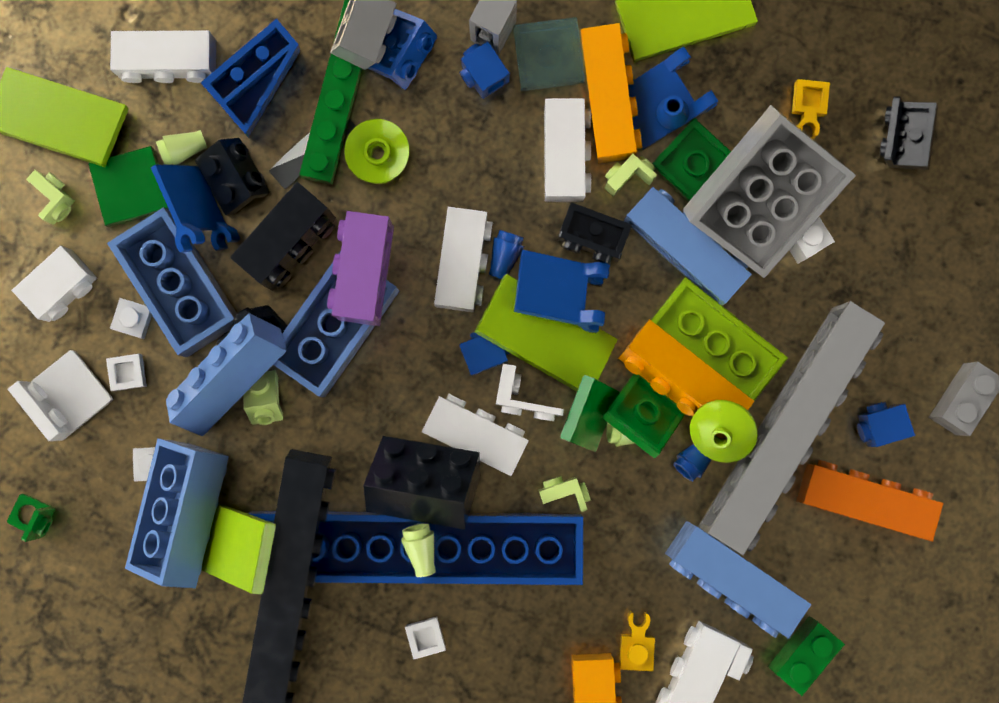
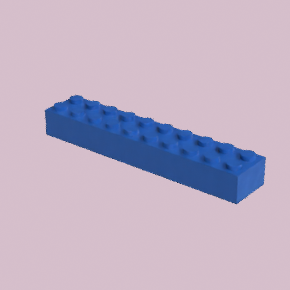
[247,511,583,585]

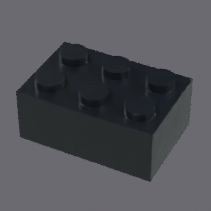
[230,181,336,291]
[363,436,480,529]

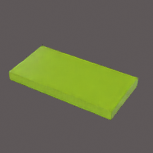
[615,0,758,63]
[0,67,129,167]
[474,274,618,391]
[651,277,788,401]
[202,503,276,594]

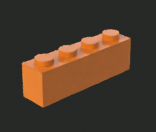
[796,460,943,542]

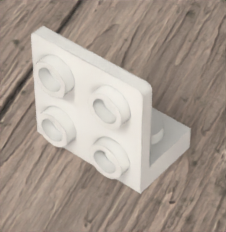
[8,350,113,441]
[496,364,564,421]

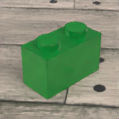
[767,616,845,696]

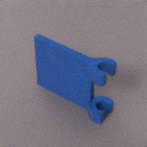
[628,47,718,150]
[151,164,240,253]
[514,250,610,333]

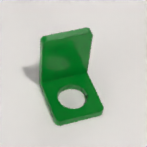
[7,494,56,542]

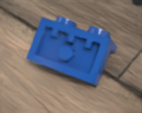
[368,8,437,90]

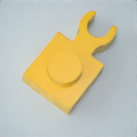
[792,79,830,139]
[619,611,655,671]

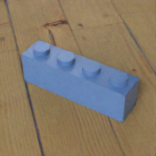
[623,187,752,306]
[166,313,287,436]

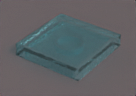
[513,17,585,91]

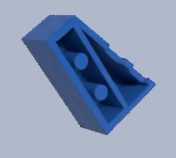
[201,18,300,138]

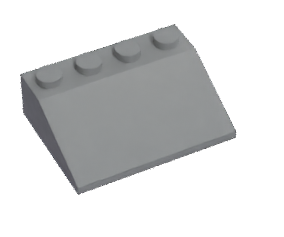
[683,105,856,278]

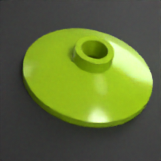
[344,119,410,184]
[690,400,758,463]

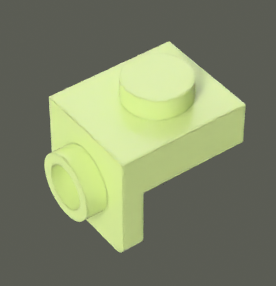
[604,154,657,197]
[26,170,75,225]
[243,370,283,425]
[538,476,591,512]

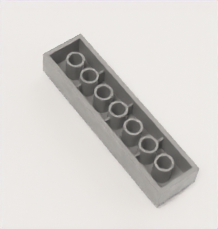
[698,301,885,555]

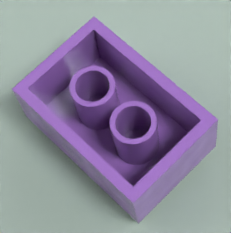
[327,211,394,326]

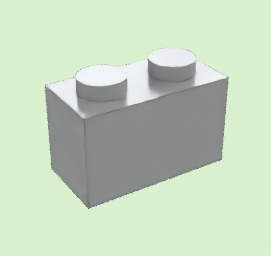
[330,0,397,70]
[469,0,517,55]
[928,362,999,436]

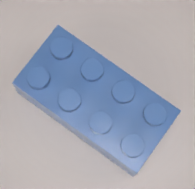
[107,207,237,357]
[273,251,400,398]
[125,438,229,588]
[665,521,811,639]

